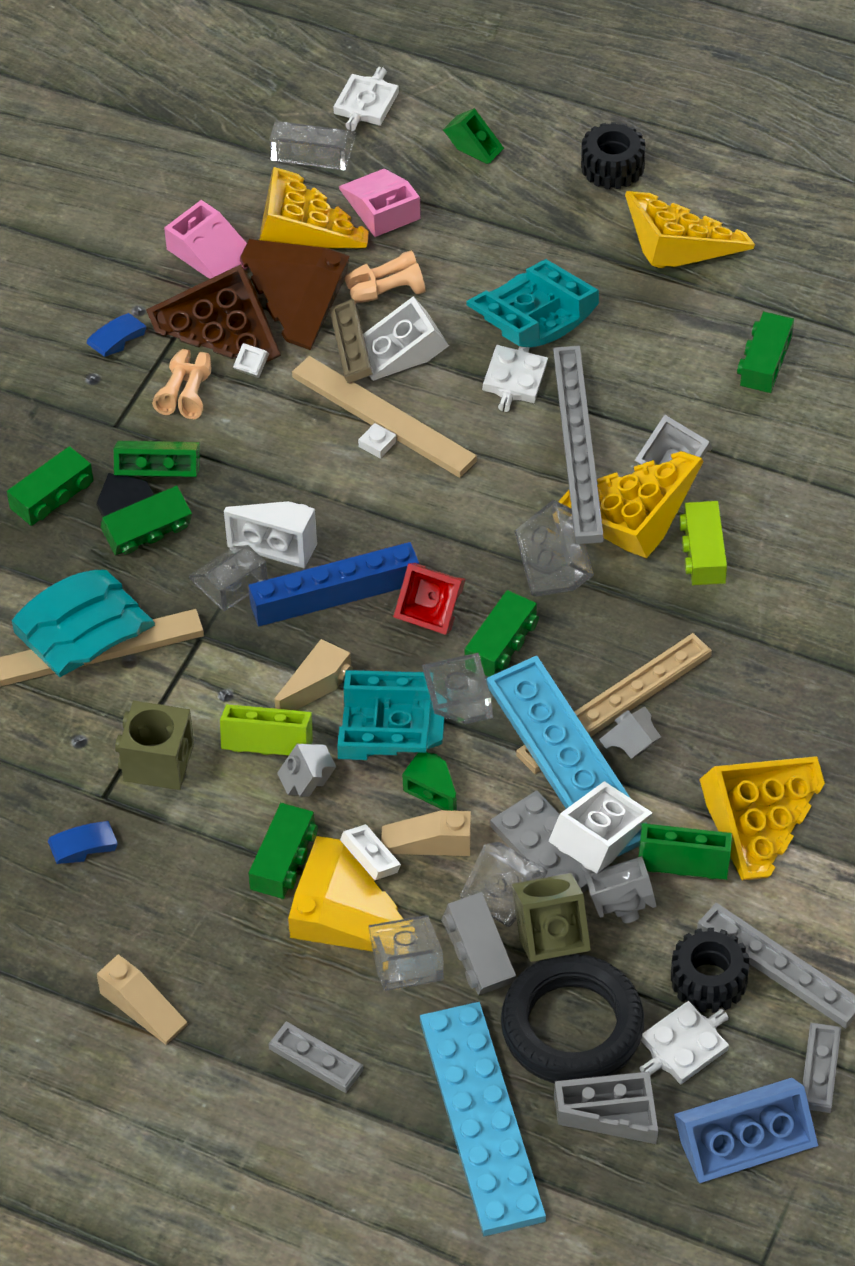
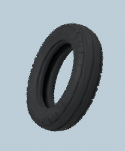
[501,954,644,1084]

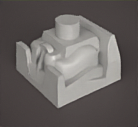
[634,415,712,465]
[585,856,657,923]

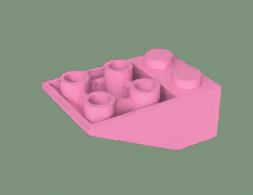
[339,169,420,237]
[164,200,247,279]

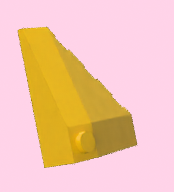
[259,167,369,248]
[625,191,755,268]
[554,451,704,558]
[700,756,825,881]
[288,836,415,958]

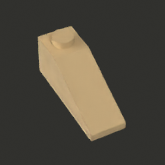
[275,639,353,710]
[381,810,471,856]
[97,954,188,1045]

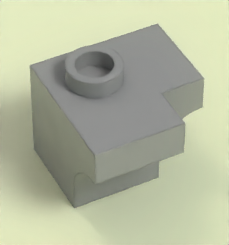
[599,707,661,759]
[277,744,336,797]

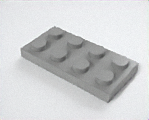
[490,790,610,893]

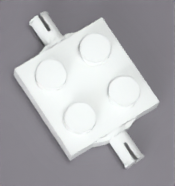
[334,67,399,131]
[482,345,548,412]
[640,1001,729,1085]

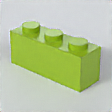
[679,501,727,585]
[220,704,313,756]

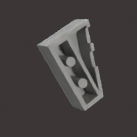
[441,892,516,996]
[554,1072,658,1144]

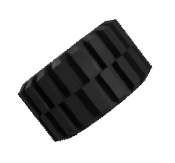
[581,122,645,189]
[671,928,749,1013]

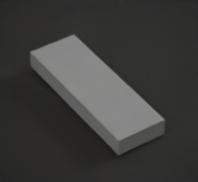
[269,1021,364,1093]
[802,1022,841,1113]

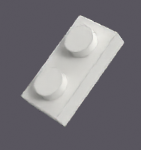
[340,824,401,880]

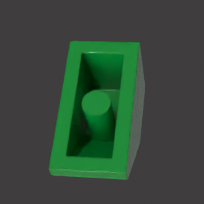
[443,108,504,164]
[402,752,457,811]

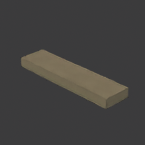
[329,299,373,383]

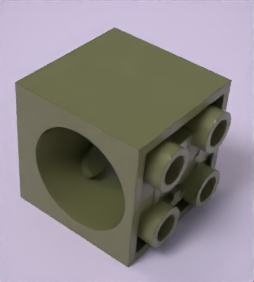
[115,700,194,790]
[512,873,591,962]

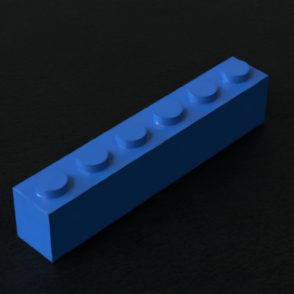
[248,542,419,627]

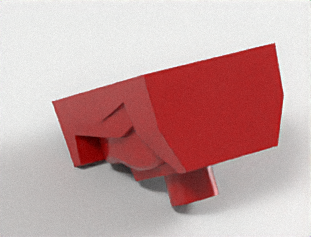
[393,563,466,635]

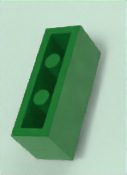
[737,311,794,393]
[113,441,200,477]
[7,446,94,526]
[100,485,192,556]
[464,590,539,677]
[248,802,318,899]
[638,823,732,880]

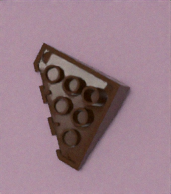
[240,239,350,350]
[146,264,281,363]

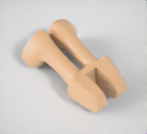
[344,250,426,303]
[152,349,211,419]

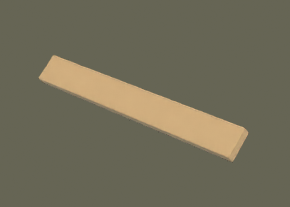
[292,356,477,478]
[0,609,204,687]
[516,633,712,774]

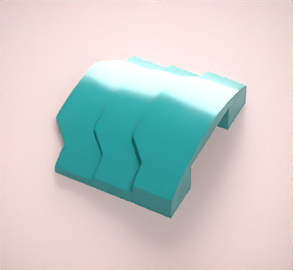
[466,259,599,347]
[12,570,155,677]
[337,670,445,760]

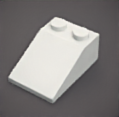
[364,296,449,381]
[224,501,317,569]
[548,781,652,874]

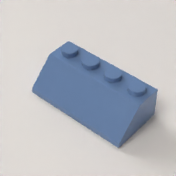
[674,1078,818,1183]

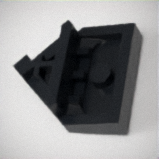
[96,473,154,517]

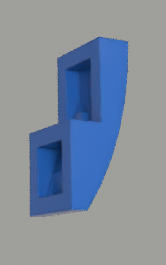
[87,313,146,357]
[48,821,118,864]

